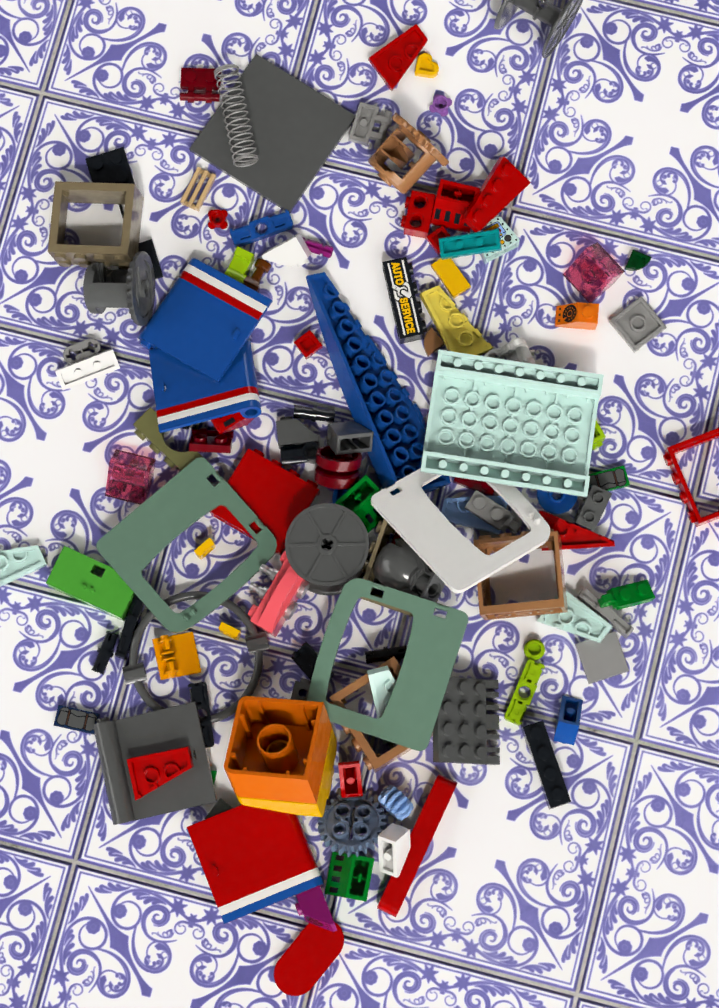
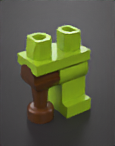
[224,246,272,293]

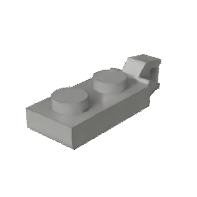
[465,490,521,534]

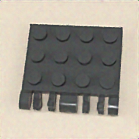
[433,677,500,765]

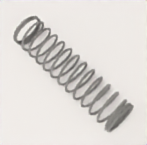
[214,64,259,167]

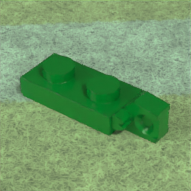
[598,579,655,610]

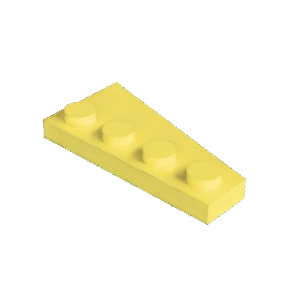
[419,285,494,356]

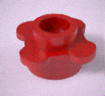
[208,210,228,229]

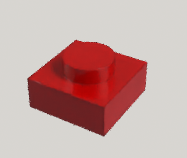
[426,225,451,255]
[294,330,323,360]

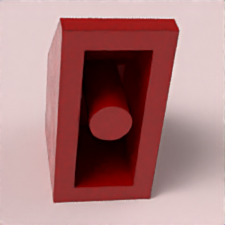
[338,761,363,798]

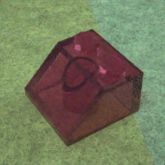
[563,242,625,303]

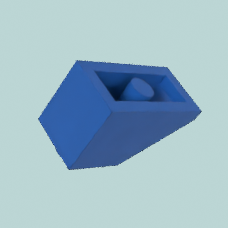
[553,695,583,745]

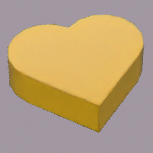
[415,53,439,78]

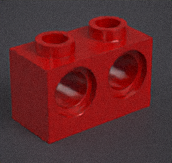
[401,190,436,239]

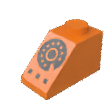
[555,302,599,330]

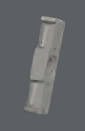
[577,587,634,639]

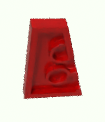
[368,24,428,92]
[126,746,194,801]

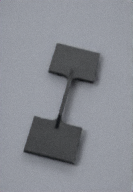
[85,147,163,279]

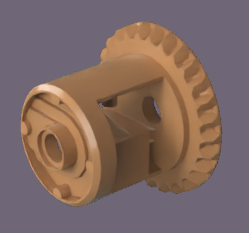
[368,113,449,194]

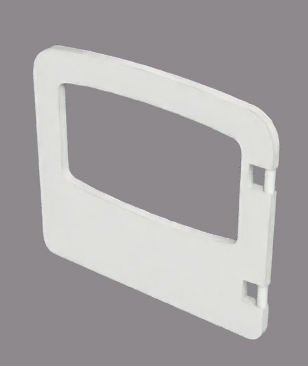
[371,468,550,593]

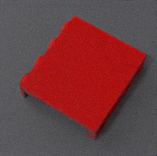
[210,448,320,556]

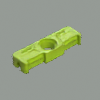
[504,659,545,726]

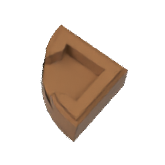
[424,328,444,357]

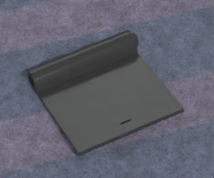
[93,701,217,825]

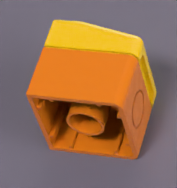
[224,696,337,817]

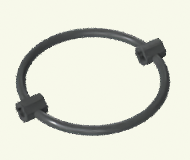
[122,591,270,723]

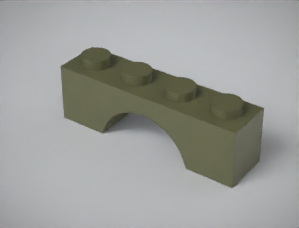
[133,407,204,471]

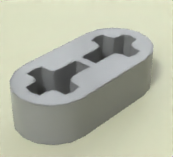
[63,338,102,365]

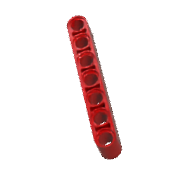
[377,774,458,917]

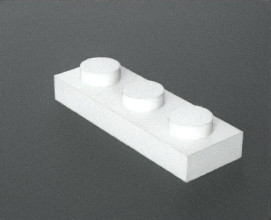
[55,348,120,390]

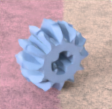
[378,785,414,821]

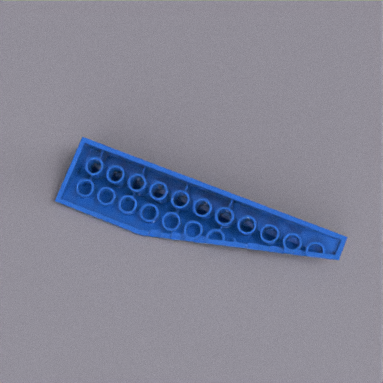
[306,272,451,496]

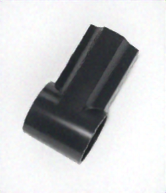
[280,442,320,466]

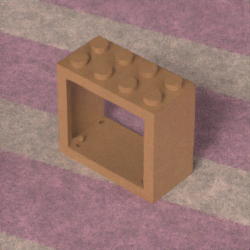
[473,529,568,620]
[329,656,433,773]

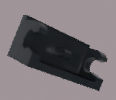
[291,642,334,680]

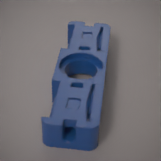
[230,210,293,248]

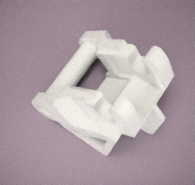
[484,337,536,364]

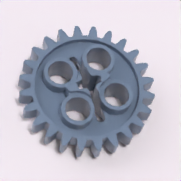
[318,793,387,857]

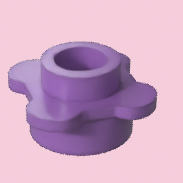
[429,94,452,117]

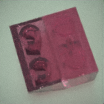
[105,449,156,505]

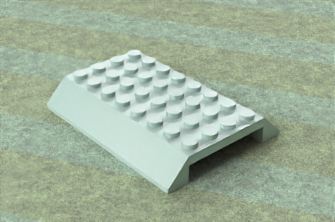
[420,349,604,497]

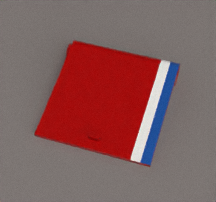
[187,805,324,924]

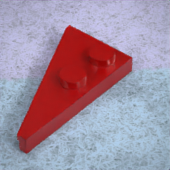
[539,510,615,551]

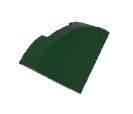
[625,250,652,271]

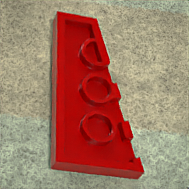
[461,156,531,232]

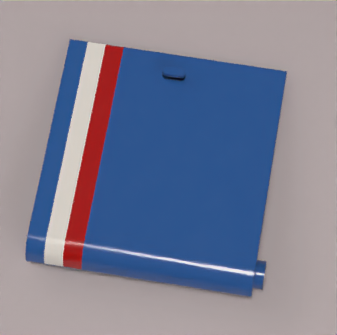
[138,257,273,382]
[149,336,262,433]

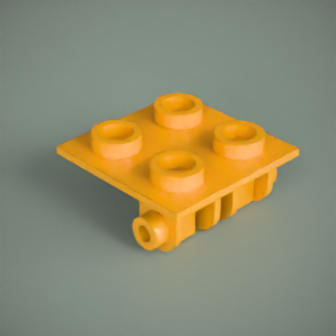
[152,632,201,680]

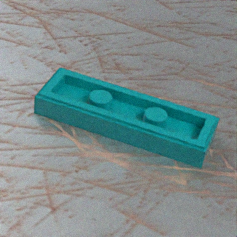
[439,229,502,260]

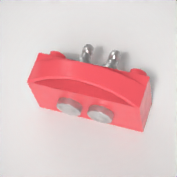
[248,551,310,637]

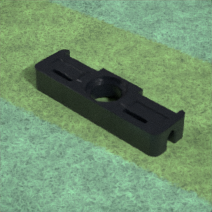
[115,594,144,660]
[188,682,214,748]

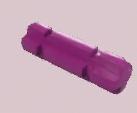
[302,237,334,258]

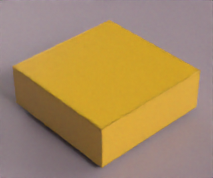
[194,537,216,560]
[218,622,241,640]

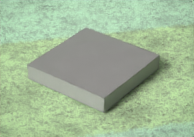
[609,296,667,353]
[575,631,629,684]

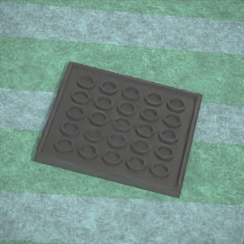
[189,54,356,213]

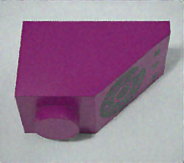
[295,885,337,932]

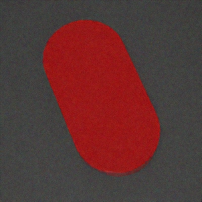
[274,922,344,996]

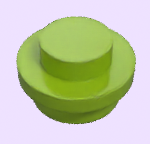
[524,639,545,660]

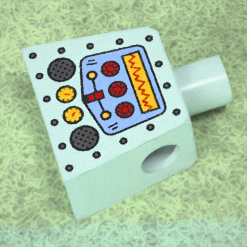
[474,216,520,264]

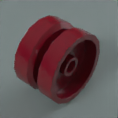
[314,446,362,489]

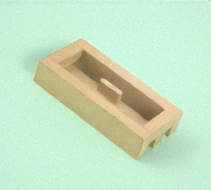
[180,167,216,212]

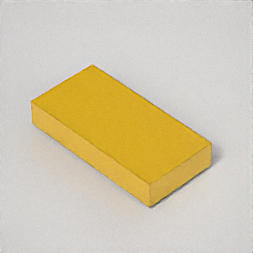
[431,258,471,299]

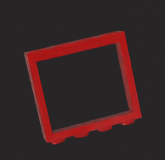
[663,428,719,527]

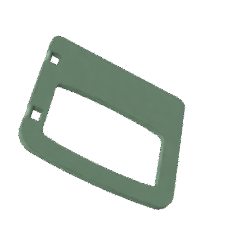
[96,457,277,633]
[307,578,469,751]

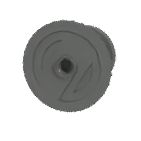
[83,251,155,326]

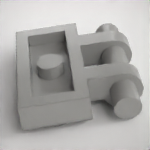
[348,102,393,150]

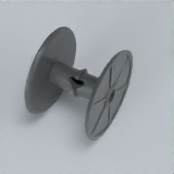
[494,0,583,59]
[285,503,370,596]

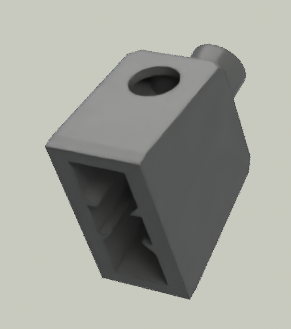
[327,421,373,455]

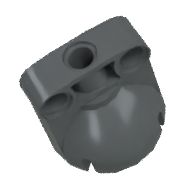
[373,537,445,602]

